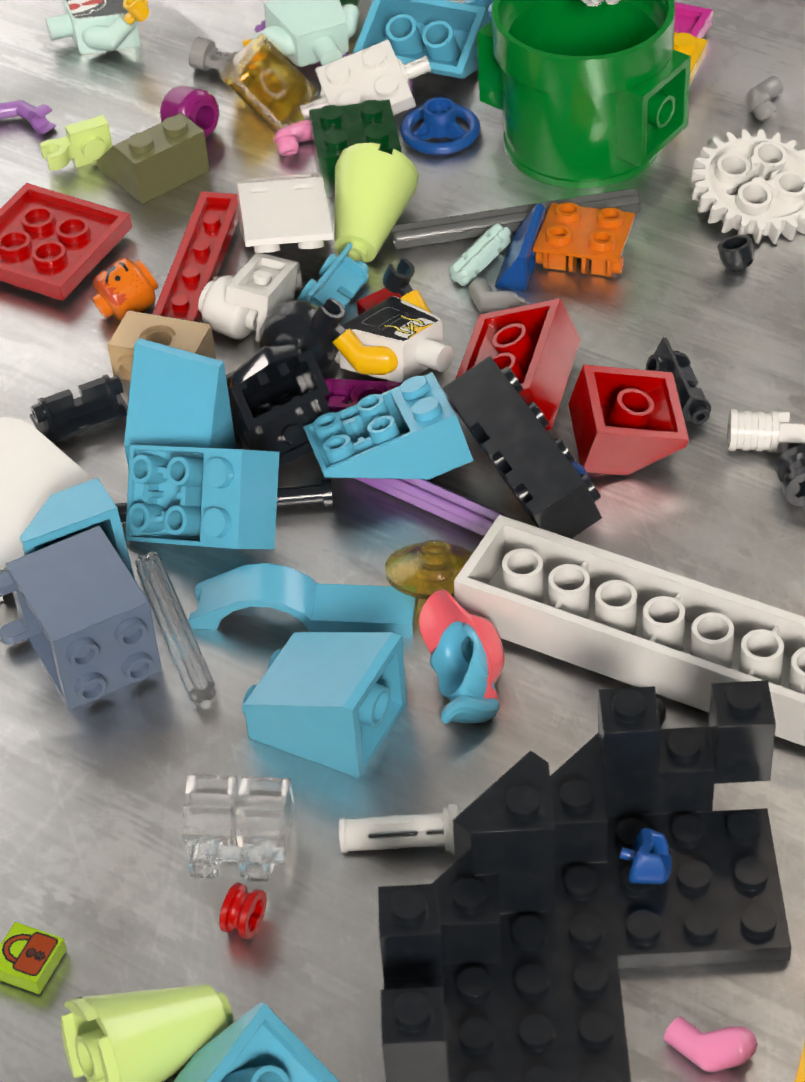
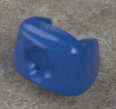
[619,828,672,885]

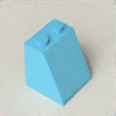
[242,632,407,779]

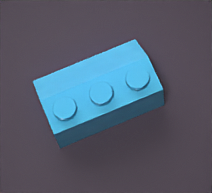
[352,0,491,79]

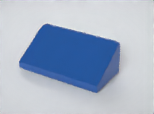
[495,204,545,292]

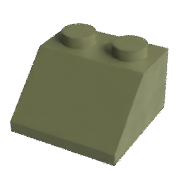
[97,113,210,204]

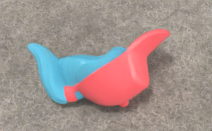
[419,589,505,724]

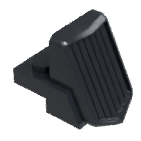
[228,344,331,467]

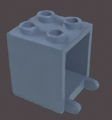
[0,525,162,710]

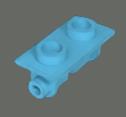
[298,243,369,309]

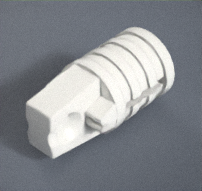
[727,409,805,454]

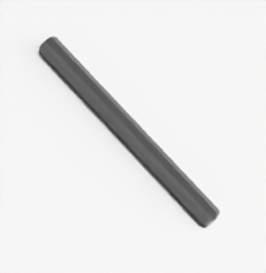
[391,188,641,250]

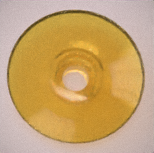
[385,540,473,600]

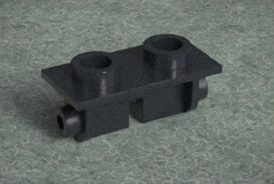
[645,337,711,424]
[30,374,128,443]

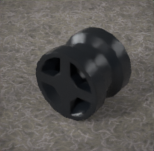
[775,445,805,507]

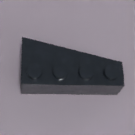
[442,356,602,539]

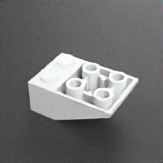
[236,172,334,253]

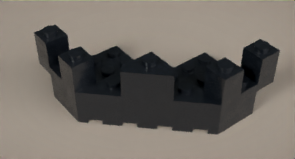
[378,680,791,1082]

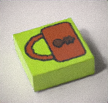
[0,922,67,994]

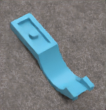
[188,563,418,638]

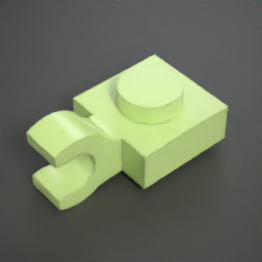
[40,115,112,171]

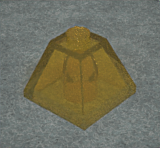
[218,33,317,133]

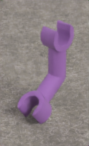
[0,100,56,134]

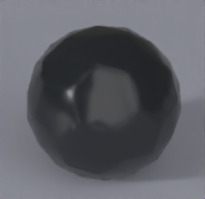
[259,300,339,373]

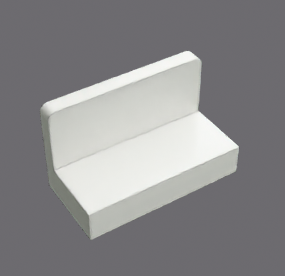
[225,253,298,342]

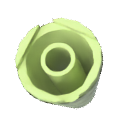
[335,143,418,263]
[61,984,233,1082]

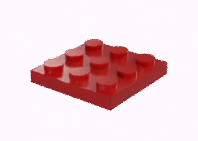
[0,183,133,301]

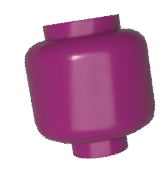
[160,85,220,139]

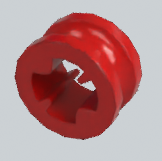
[219,882,267,940]

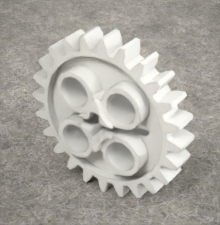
[690,129,805,244]

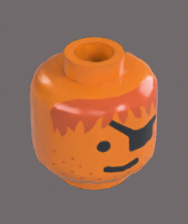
[91,258,159,321]

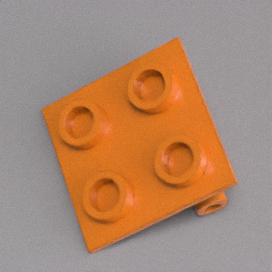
[533,202,635,278]

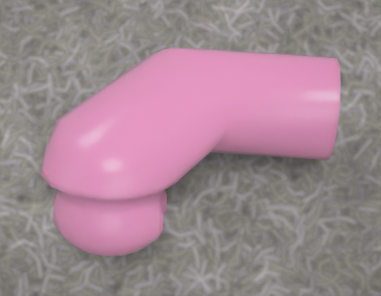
[274,120,312,156]
[663,1017,757,1072]

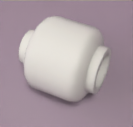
[198,275,258,340]

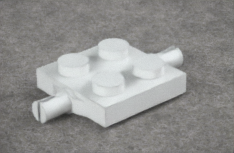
[300,39,432,120]

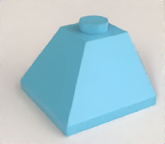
[20,478,135,579]
[174,1003,340,1082]

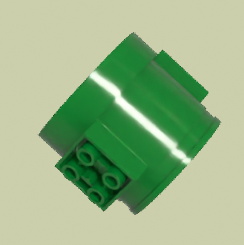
[476,0,691,189]

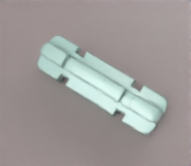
[449,223,511,286]

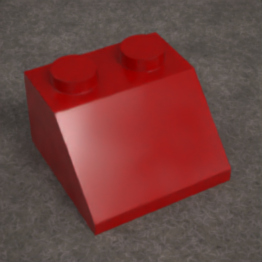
[568,364,689,476]

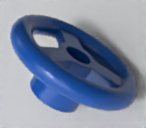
[400,97,480,155]

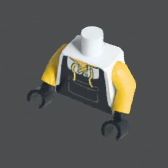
[312,258,453,383]

